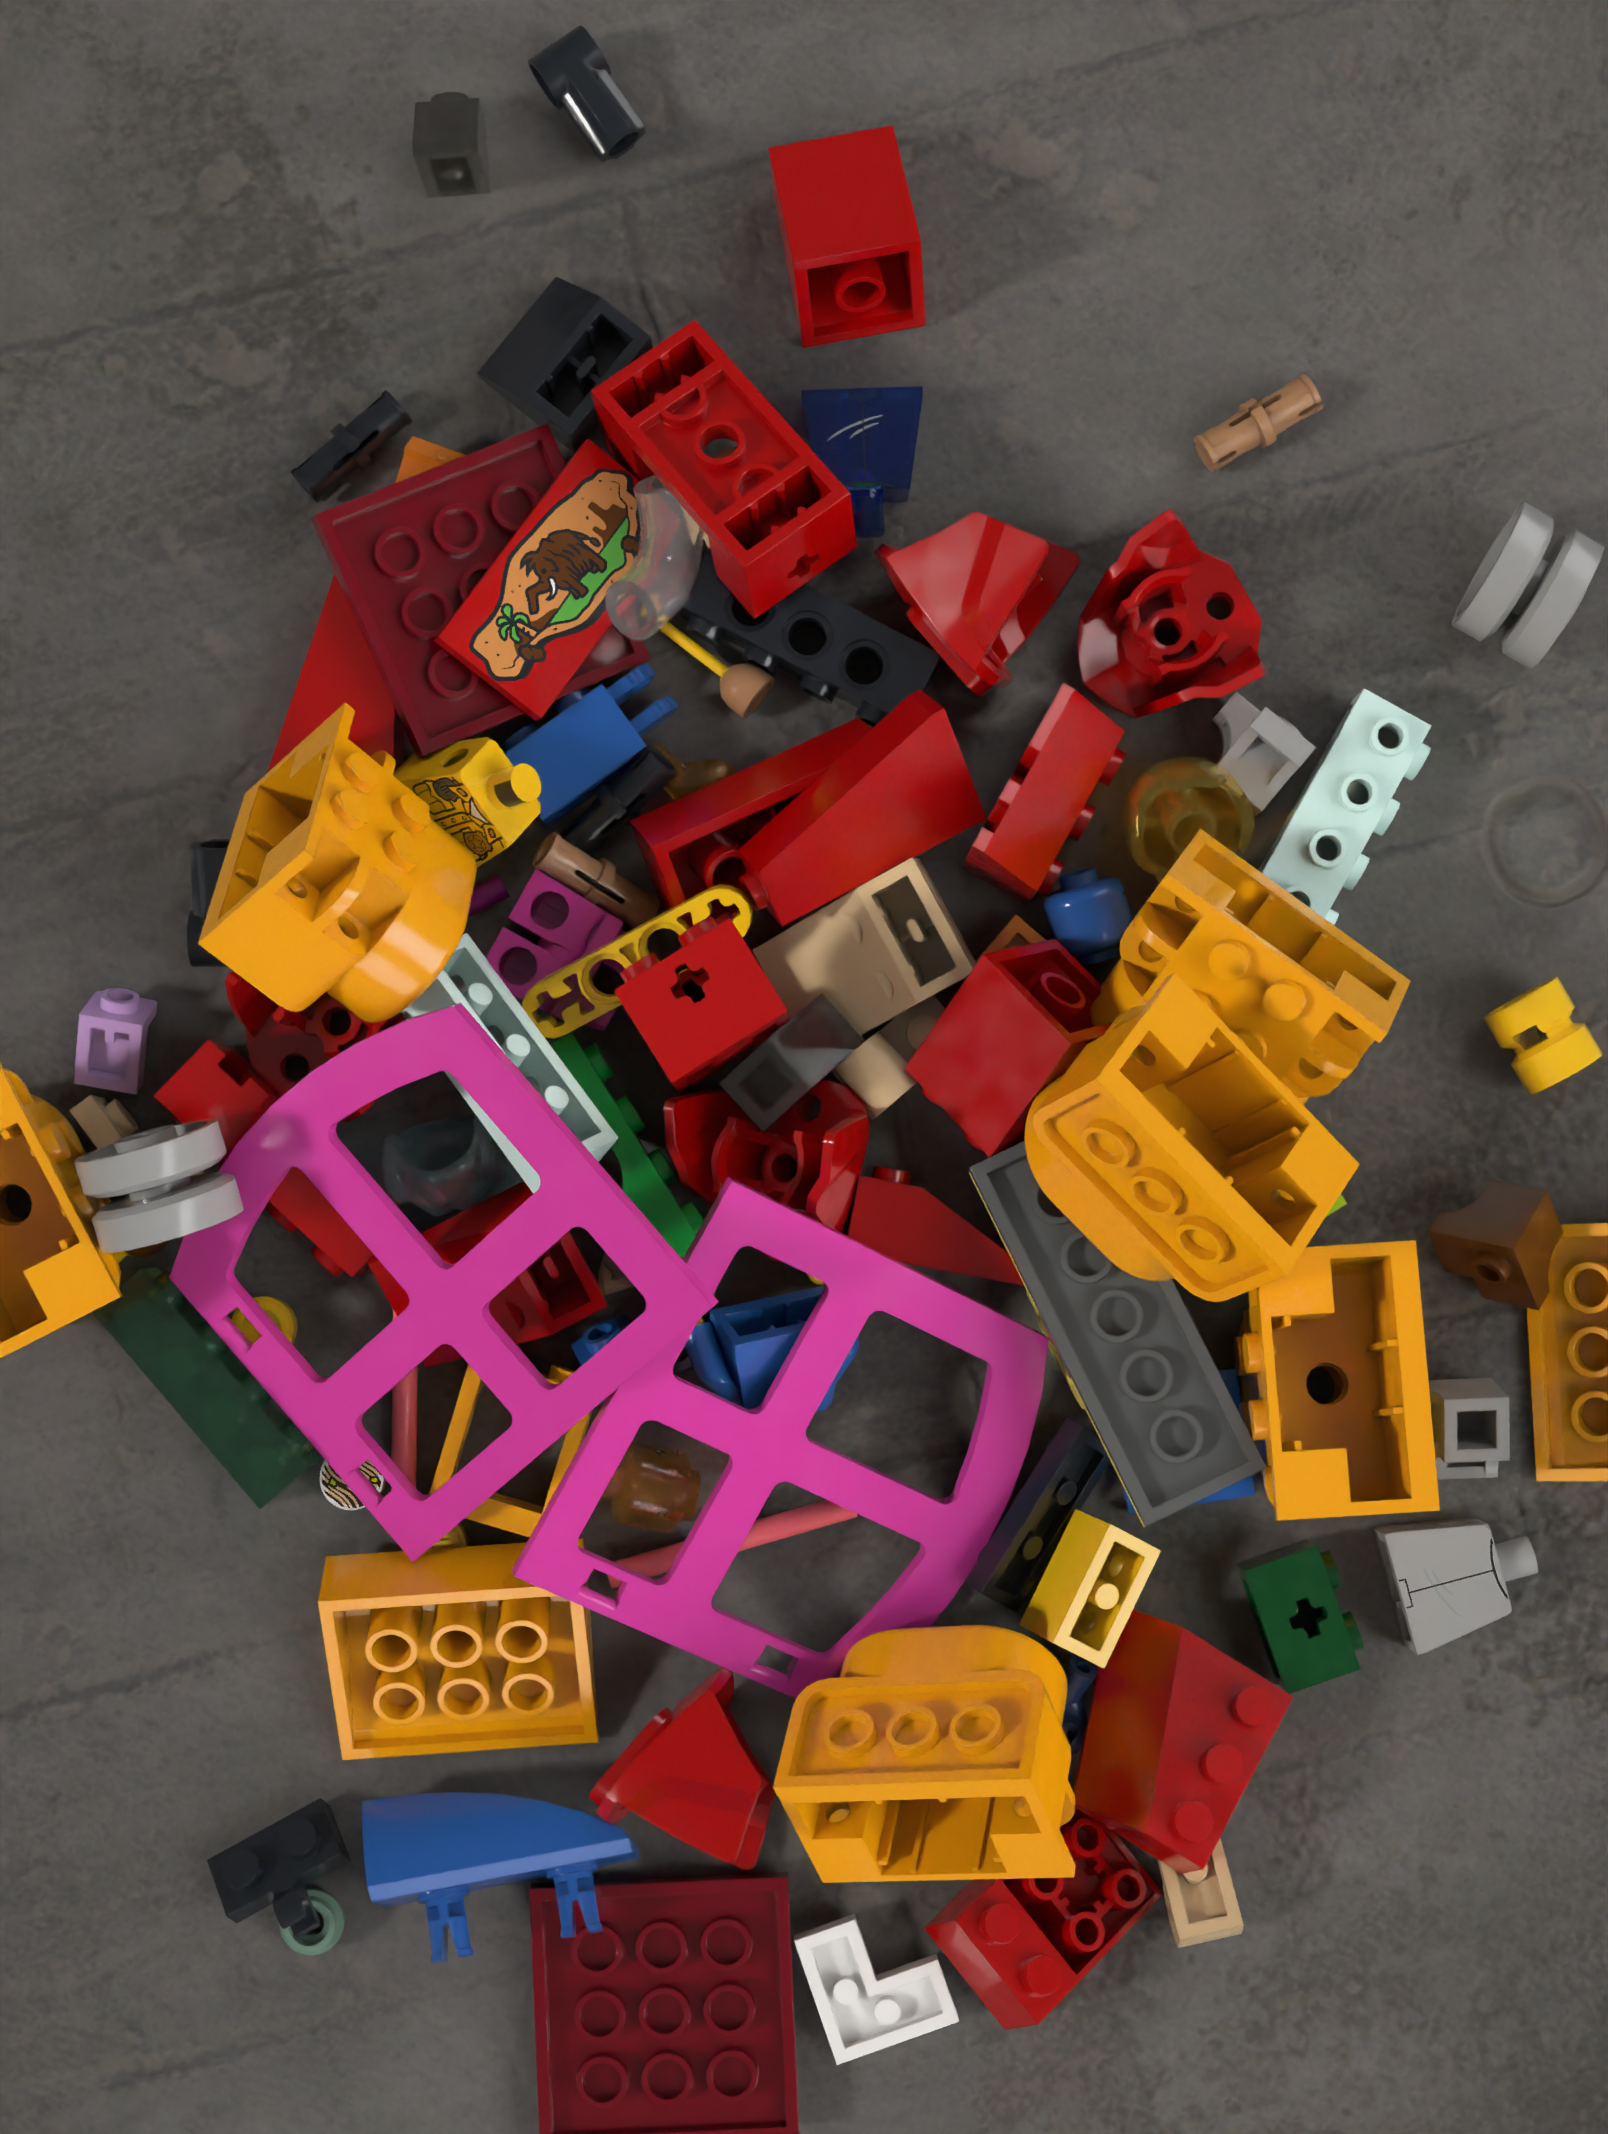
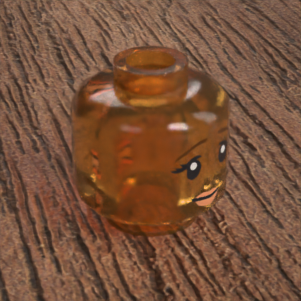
[601,1443,700,1533]

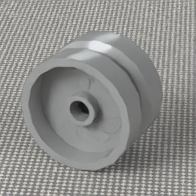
[1452,501,1605,669]
[74,1118,244,1253]

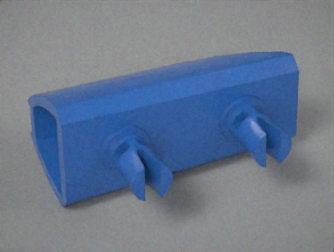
[362,1792,639,1963]

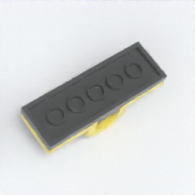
[969,1141,1267,1528]

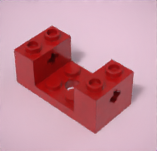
[591,319,857,619]
[614,917,789,1094]

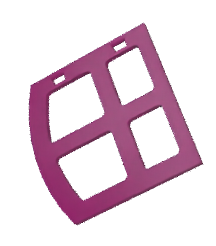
[169,1003,719,1562]
[512,1177,1049,1699]

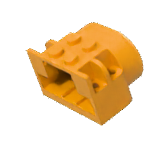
[198,702,477,1023]
[1089,829,1411,1105]
[1024,972,1360,1302]
[0,1062,123,1358]
[1234,1240,1440,1521]
[773,1625,1076,1883]

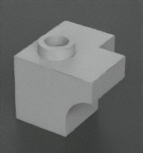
[1204,692,1316,819]
[1428,1378,1510,1480]

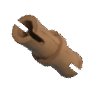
[1193,374,1323,473]
[532,832,660,929]

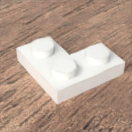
[794,1914,959,2065]

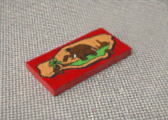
[434,439,687,721]

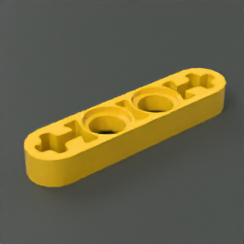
[522,884,753,1038]

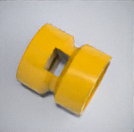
[1484,977,1602,1095]

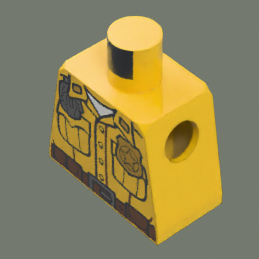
[393,737,541,867]

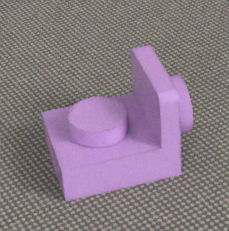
[74,988,157,1095]

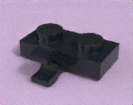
[207,1798,351,1938]

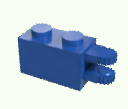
[503,663,679,829]

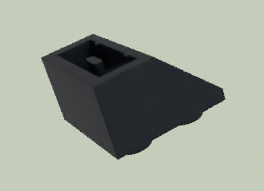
[477,277,653,454]

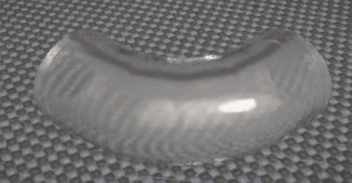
[605,475,705,641]

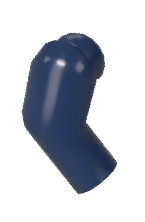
[1062,1655,1097,1755]

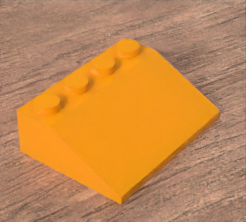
[1527,1222,1608,1481]
[318,1538,599,1760]

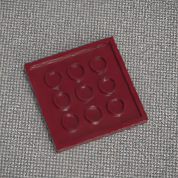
[311,423,651,758]
[529,1871,800,2134]

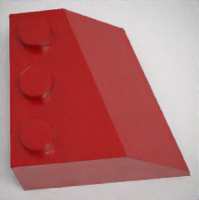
[1073,1610,1293,1874]

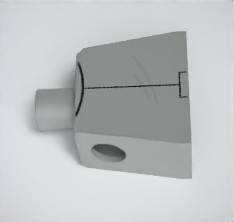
[1373,1518,1538,1655]

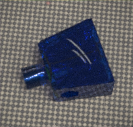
[801,386,923,538]

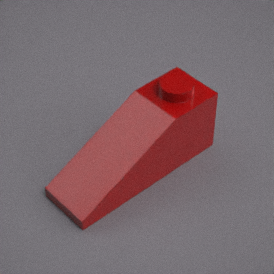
[847,1166,1024,1286]

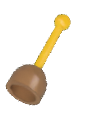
[638,603,775,719]

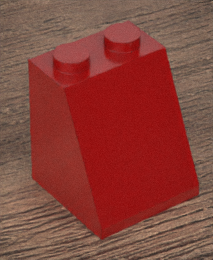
[768,125,926,348]
[905,939,1113,1158]

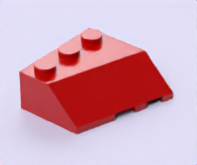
[961,683,1127,905]

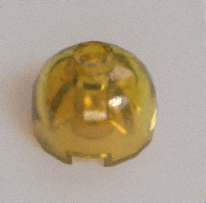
[1121,756,1255,883]

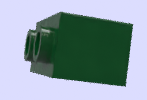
[1235,1539,1364,1694]

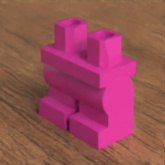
[486,869,649,1032]

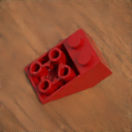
[367,1181,608,1368]
[924,1807,1164,2030]

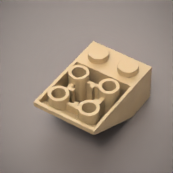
[753,857,977,1062]

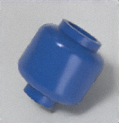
[1044,867,1133,965]

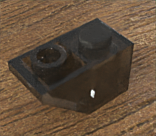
[719,993,866,1132]

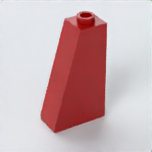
[267,573,404,773]
[738,689,987,926]

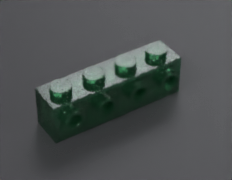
[92,1267,321,1509]

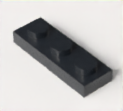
[964,1417,1110,1612]

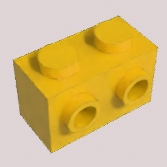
[1019,1509,1161,1669]

